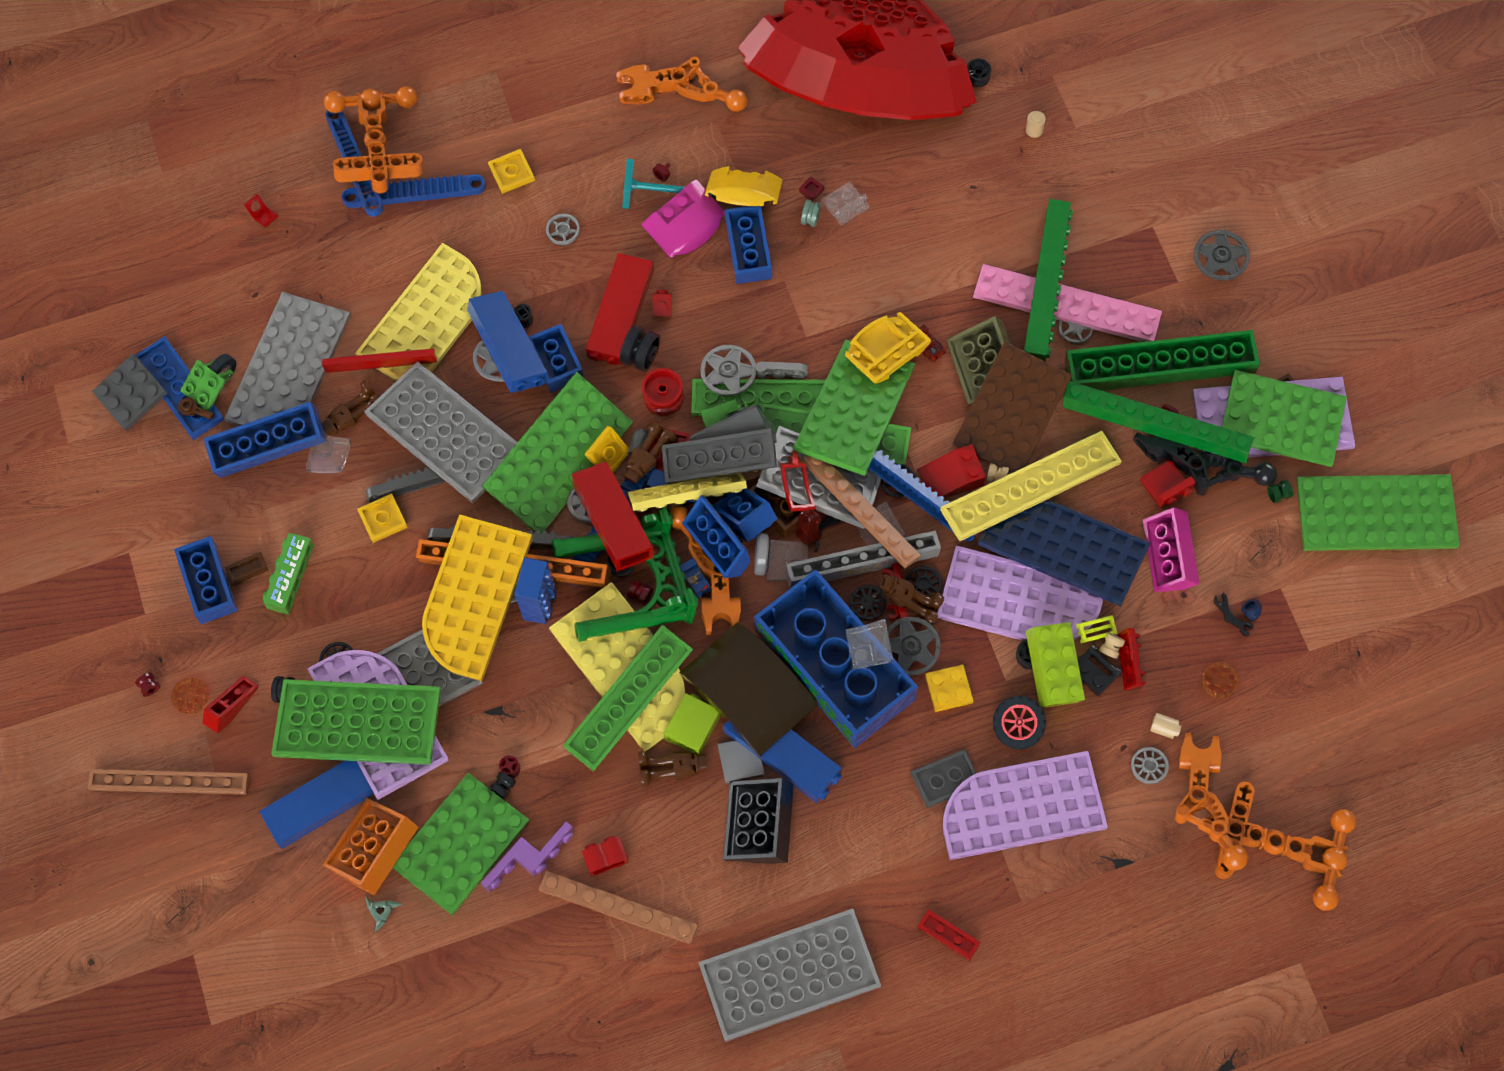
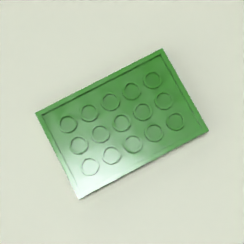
[1222,370,1347,467]
[393,773,530,916]

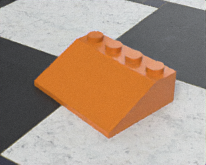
[322,798,419,895]

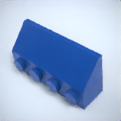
[682,495,750,578]

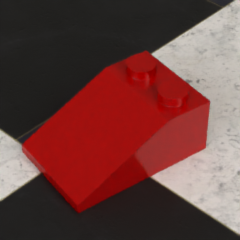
[918,444,986,499]

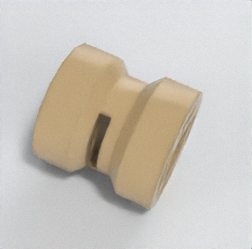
[986,464,1009,483]
[1099,633,1125,659]

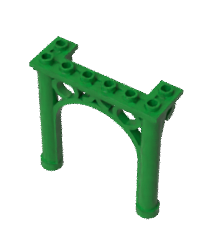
[551,506,698,642]

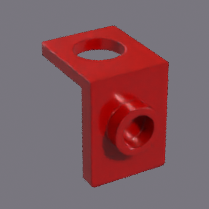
[244,194,279,228]

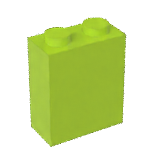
[663,693,721,755]

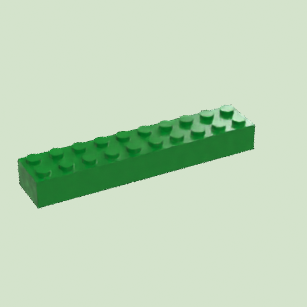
[1065,330,1260,390]

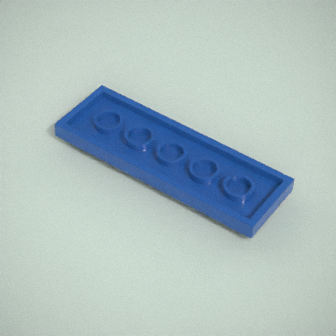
[136,336,224,440]

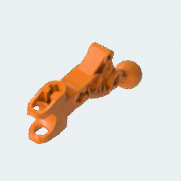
[616,57,748,112]
[668,505,741,635]
[1175,732,1248,871]

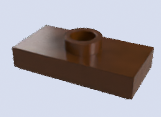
[225,552,269,586]

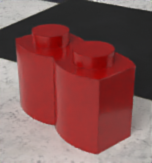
[582,836,629,877]

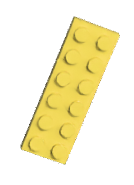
[628,473,747,512]

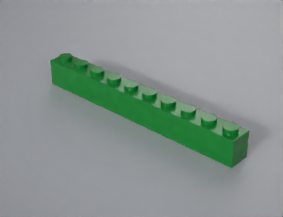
[1024,199,1073,361]
[1063,381,1254,463]

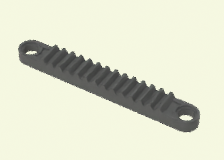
[365,467,446,502]
[427,525,576,551]

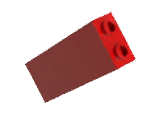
[586,253,654,366]
[571,461,653,571]

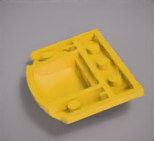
[705,166,783,206]
[845,312,931,384]

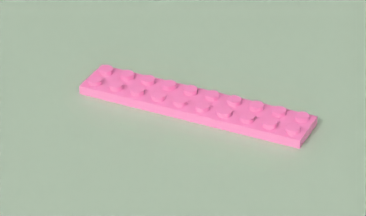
[973,264,1162,342]

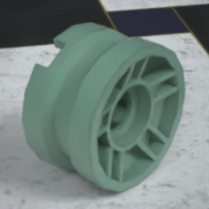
[801,199,821,227]

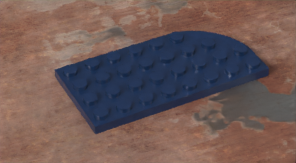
[978,500,1150,607]

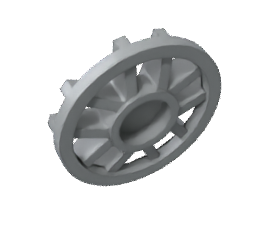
[1131,747,1169,784]

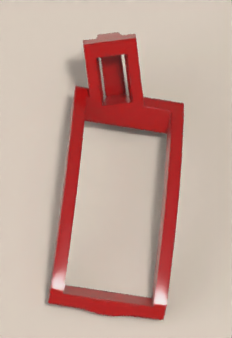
[780,451,816,511]

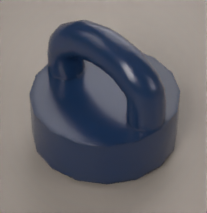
[1241,599,1262,621]

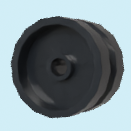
[619,325,661,372]

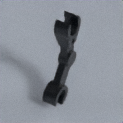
[807,515,842,552]
[1214,593,1254,636]

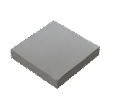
[718,741,764,784]

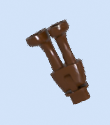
[322,380,379,436]
[623,422,679,484]
[880,574,944,625]
[638,750,707,787]

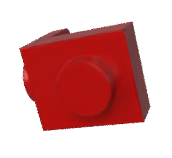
[653,290,672,316]

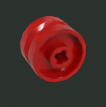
[642,368,684,416]

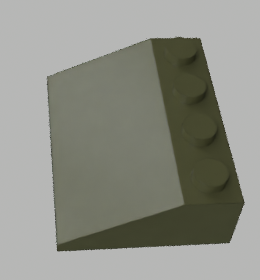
[946,316,1011,406]

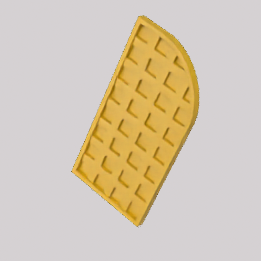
[422,514,533,682]

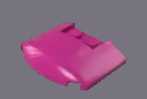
[641,179,725,258]

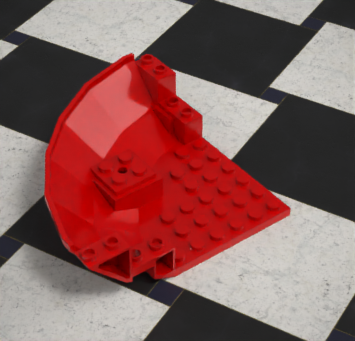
[738,0,977,120]

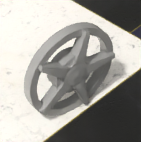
[546,214,580,246]
[1058,320,1093,344]

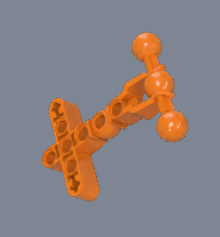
[323,86,423,194]
[1207,782,1356,911]

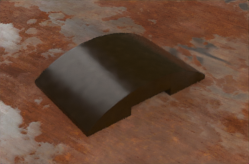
[679,622,818,757]

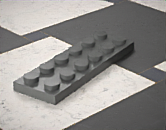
[662,428,777,484]

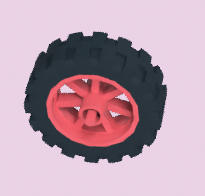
[993,696,1046,749]

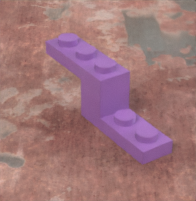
[481,822,574,892]

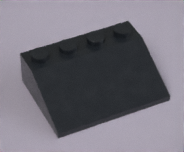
[723,778,794,864]

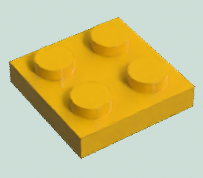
[488,149,535,194]
[584,426,629,473]
[357,493,408,543]
[925,665,973,712]

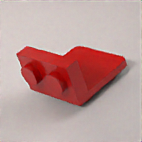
[1140,461,1196,509]

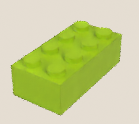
[1026,622,1085,708]

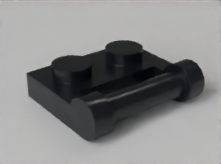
[1078,645,1123,697]

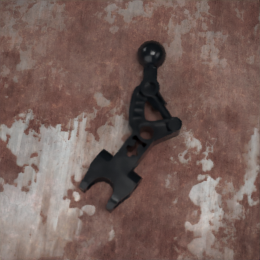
[1133,432,1277,495]

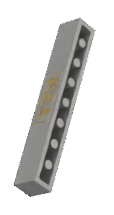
[785,530,941,589]

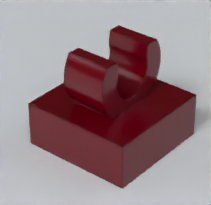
[799,176,825,202]

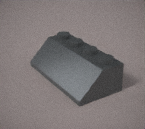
[690,404,777,443]

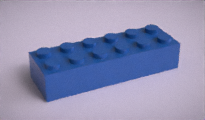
[203,402,327,478]

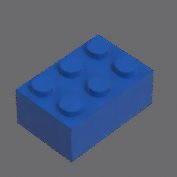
[529,324,585,393]
[712,488,777,542]

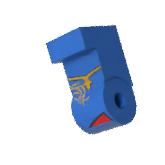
[680,558,711,598]

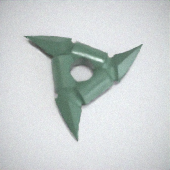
[365,895,404,934]

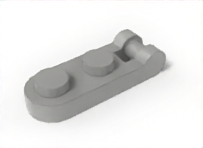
[755,362,808,380]

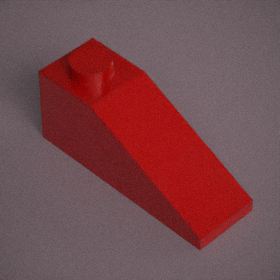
[202,675,258,734]

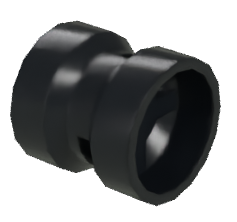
[514,304,533,328]
[489,771,516,799]

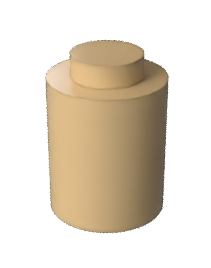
[1026,111,1046,138]
[1150,713,1182,739]

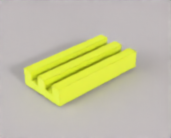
[1076,615,1118,643]

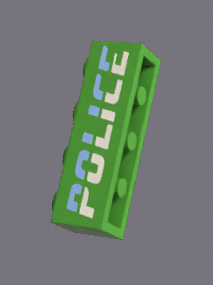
[263,533,314,615]

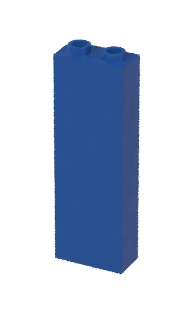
[467,291,547,393]
[723,722,842,804]
[259,761,374,849]

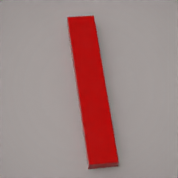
[322,348,437,373]

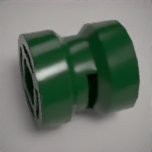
[1267,479,1293,503]

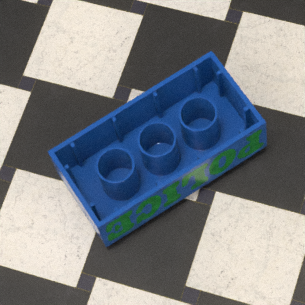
[754,569,918,748]

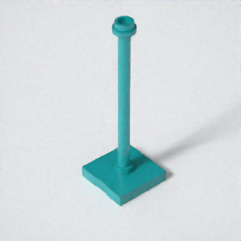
[622,159,717,209]

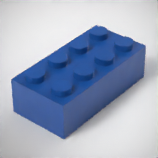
[724,206,772,284]
[174,536,238,624]
[515,558,557,624]

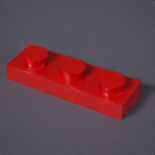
[917,909,981,961]

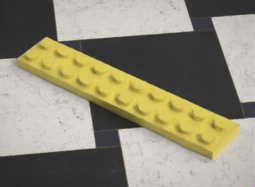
[940,431,1122,542]

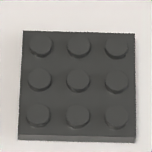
[92,354,168,431]

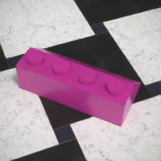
[1143,507,1200,592]

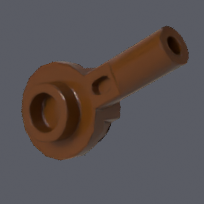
[178,397,214,420]

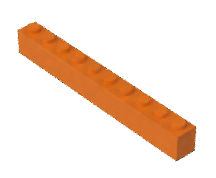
[416,539,611,588]

